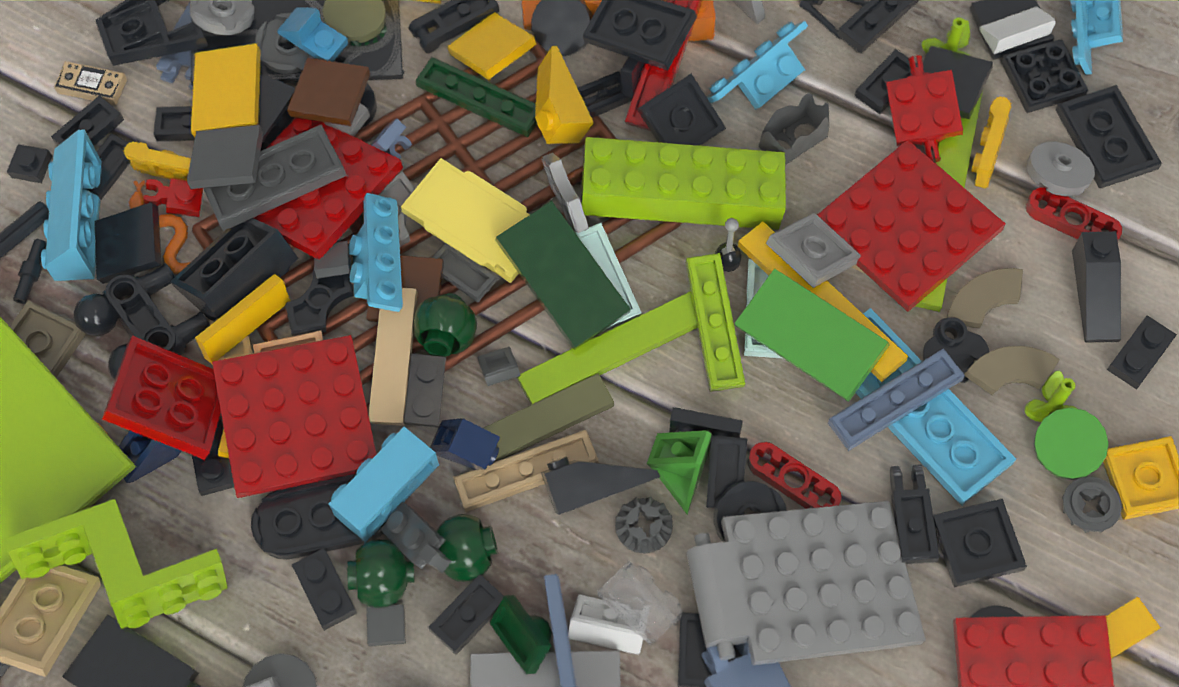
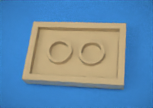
[0,565,101,677]

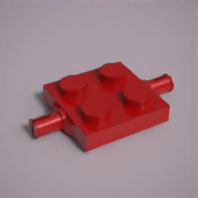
[886,55,963,163]

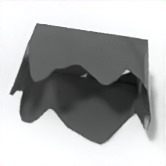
[759,93,830,165]

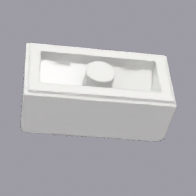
[979,7,1056,54]
[568,594,650,654]

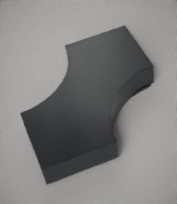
[285,268,354,336]

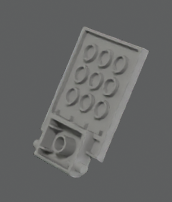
[686,501,926,665]

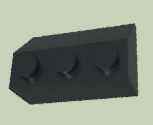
[170,218,299,322]

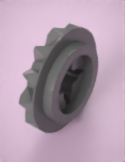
[1062,476,1122,533]
[615,496,673,553]

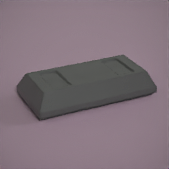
[431,243,499,303]

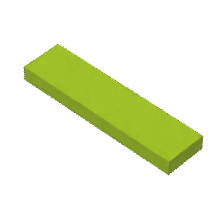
[685,253,745,392]

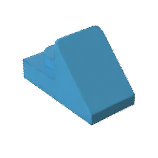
[277,7,348,62]

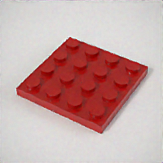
[253,118,403,260]
[817,141,1006,312]
[212,335,377,498]
[953,615,1114,687]

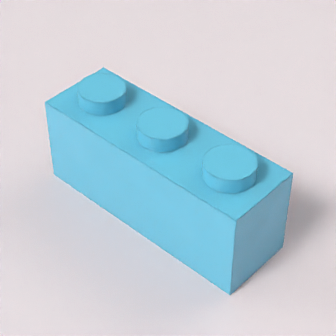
[329,426,439,542]

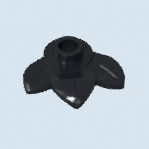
[923,317,990,383]

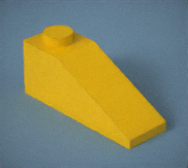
[535,46,594,144]

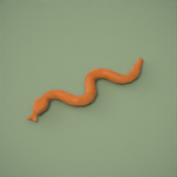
[129,181,191,275]

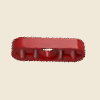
[1026,187,1122,240]
[748,442,841,509]

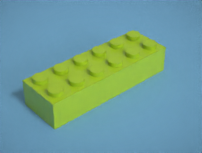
[581,137,786,230]

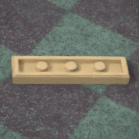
[368,288,418,426]
[453,430,599,512]

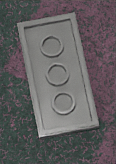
[470,651,621,687]

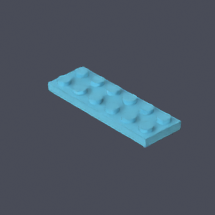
[856,308,1016,506]

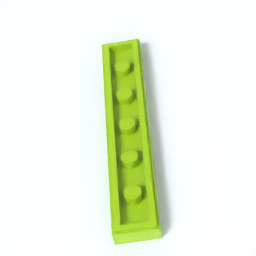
[517,291,698,405]

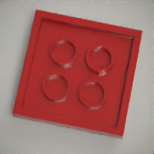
[102,335,221,460]

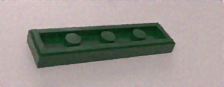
[415,57,537,137]

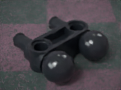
[74,263,210,379]

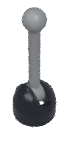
[715,218,742,272]

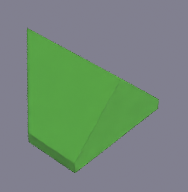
[646,431,712,514]

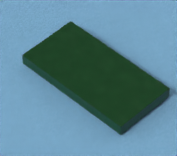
[495,201,631,350]

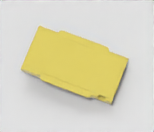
[401,158,530,283]

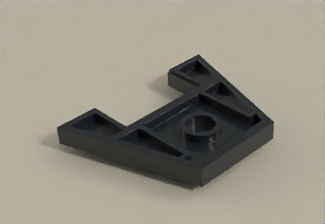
[95,0,209,66]

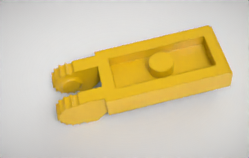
[971,96,1011,189]
[123,141,191,180]

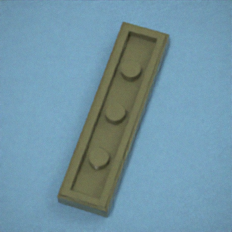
[483,373,614,462]

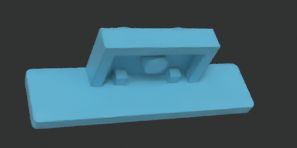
[1070,0,1123,75]
[706,21,808,109]
[349,193,403,312]

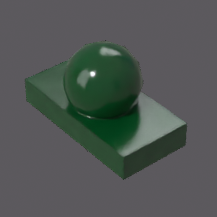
[489,595,552,674]

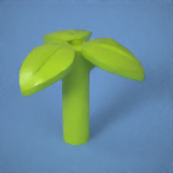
[921,17,970,56]
[1024,370,1077,422]

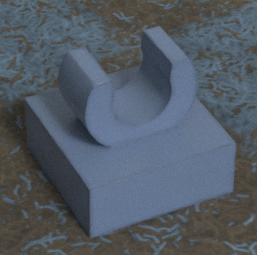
[370,118,412,159]

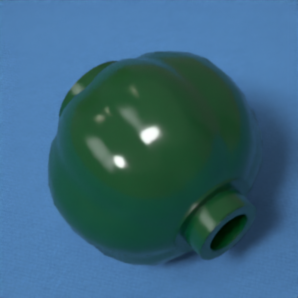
[413,293,477,357]
[436,514,498,582]
[347,539,414,608]

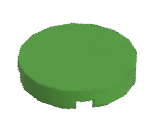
[1034,408,1109,480]

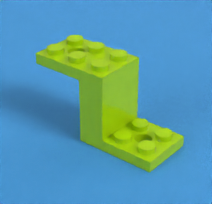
[3,499,228,629]

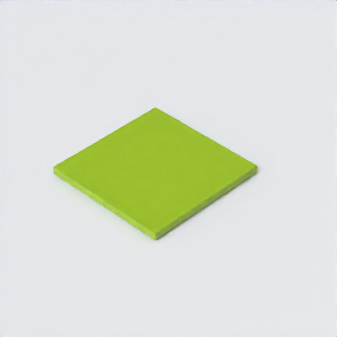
[0,316,136,584]

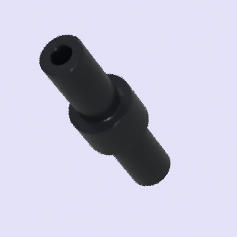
[13,239,47,304]

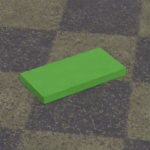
[734,268,890,402]

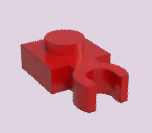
[143,178,204,218]

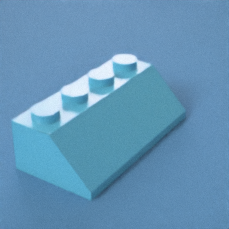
[41,130,102,281]

